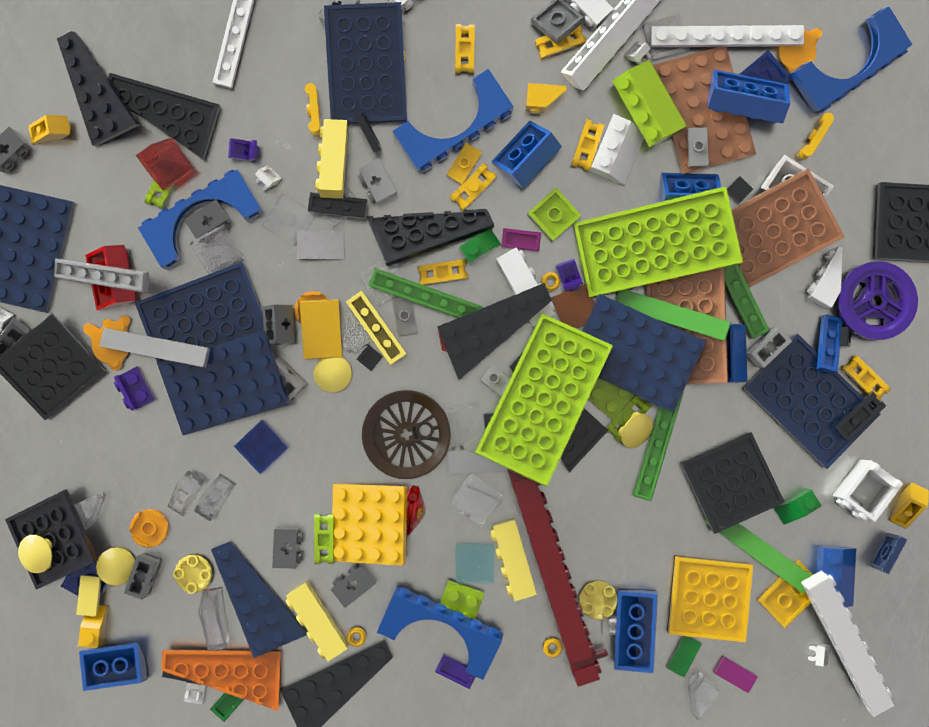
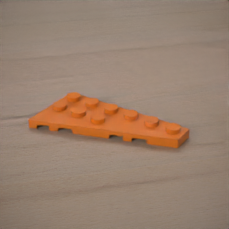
[161,650,281,711]

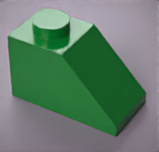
[459,229,501,265]
[773,488,822,525]

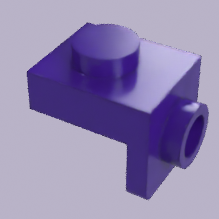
[228,138,259,162]
[556,259,583,291]

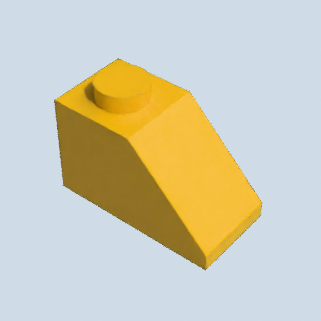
[526,83,567,114]
[28,115,71,144]
[889,482,929,529]
[78,605,108,648]

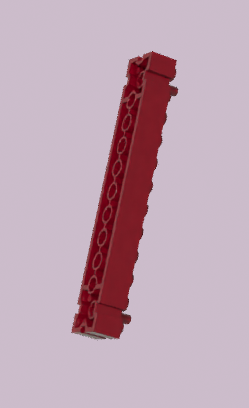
[507,469,608,687]

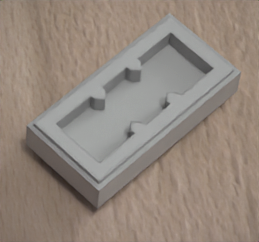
[687,127,709,167]
[392,297,418,336]

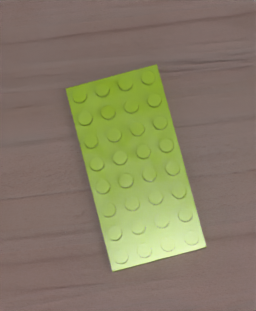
[574,186,743,298]
[475,313,613,487]

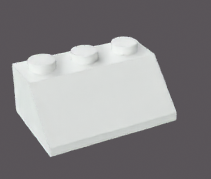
[589,114,644,185]
[761,155,834,199]

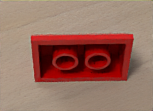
[85,245,136,311]

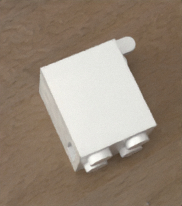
[832,459,903,522]

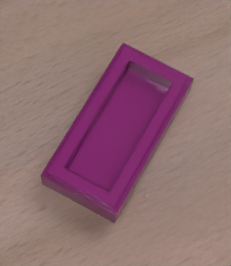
[501,228,541,252]
[714,656,758,693]

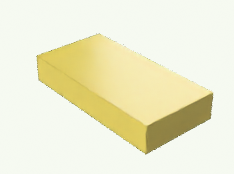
[76,575,101,617]

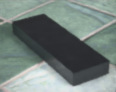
[308,192,368,219]

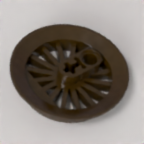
[362,390,451,479]

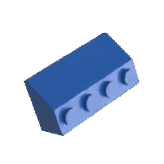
[707,69,790,124]
[614,590,658,673]

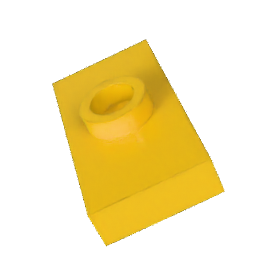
[446,142,482,185]

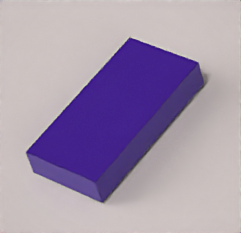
[435,653,475,689]

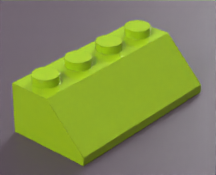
[612,60,687,147]

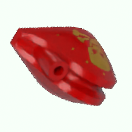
[406,485,425,536]

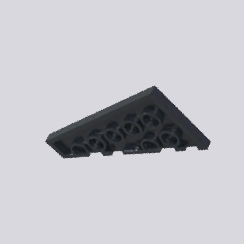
[57,31,141,146]
[108,73,221,160]
[367,209,494,267]
[437,283,552,380]
[510,352,609,473]
[280,639,393,727]

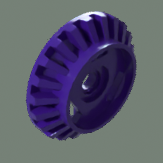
[837,261,918,340]

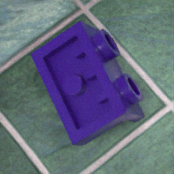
[114,366,156,411]

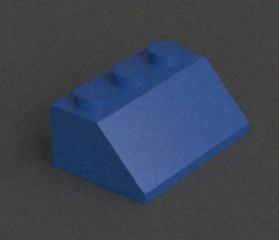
[491,120,562,188]
[661,173,721,202]
[727,324,748,383]
[816,546,856,607]
[79,643,148,691]

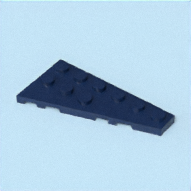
[211,542,307,658]

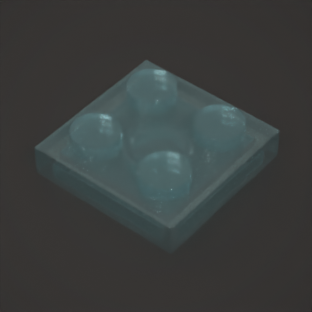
[455,544,494,583]

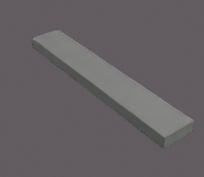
[54,258,149,292]
[99,328,210,368]

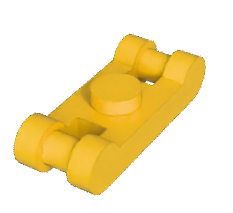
[455,24,475,74]
[535,25,587,59]
[305,83,321,136]
[798,113,834,160]
[571,119,604,171]
[450,163,497,211]
[417,259,469,285]
[842,355,891,401]

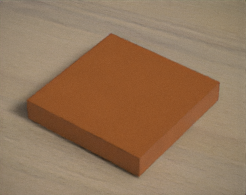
[551,284,595,329]

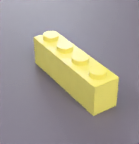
[315,119,349,198]
[346,291,407,366]
[490,519,537,601]
[286,581,349,661]

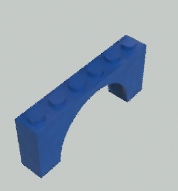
[789,6,913,112]
[392,68,514,173]
[138,169,263,269]
[377,586,503,680]

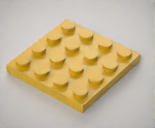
[332,484,407,566]
[668,556,753,642]

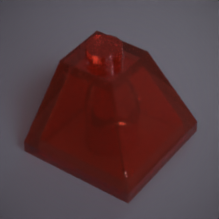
[136,138,195,191]

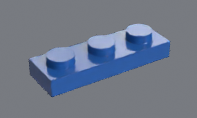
[817,314,843,374]

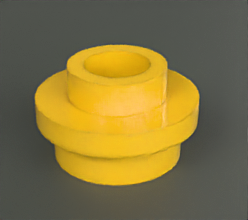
[541,272,560,291]
[347,627,366,647]
[543,638,563,658]

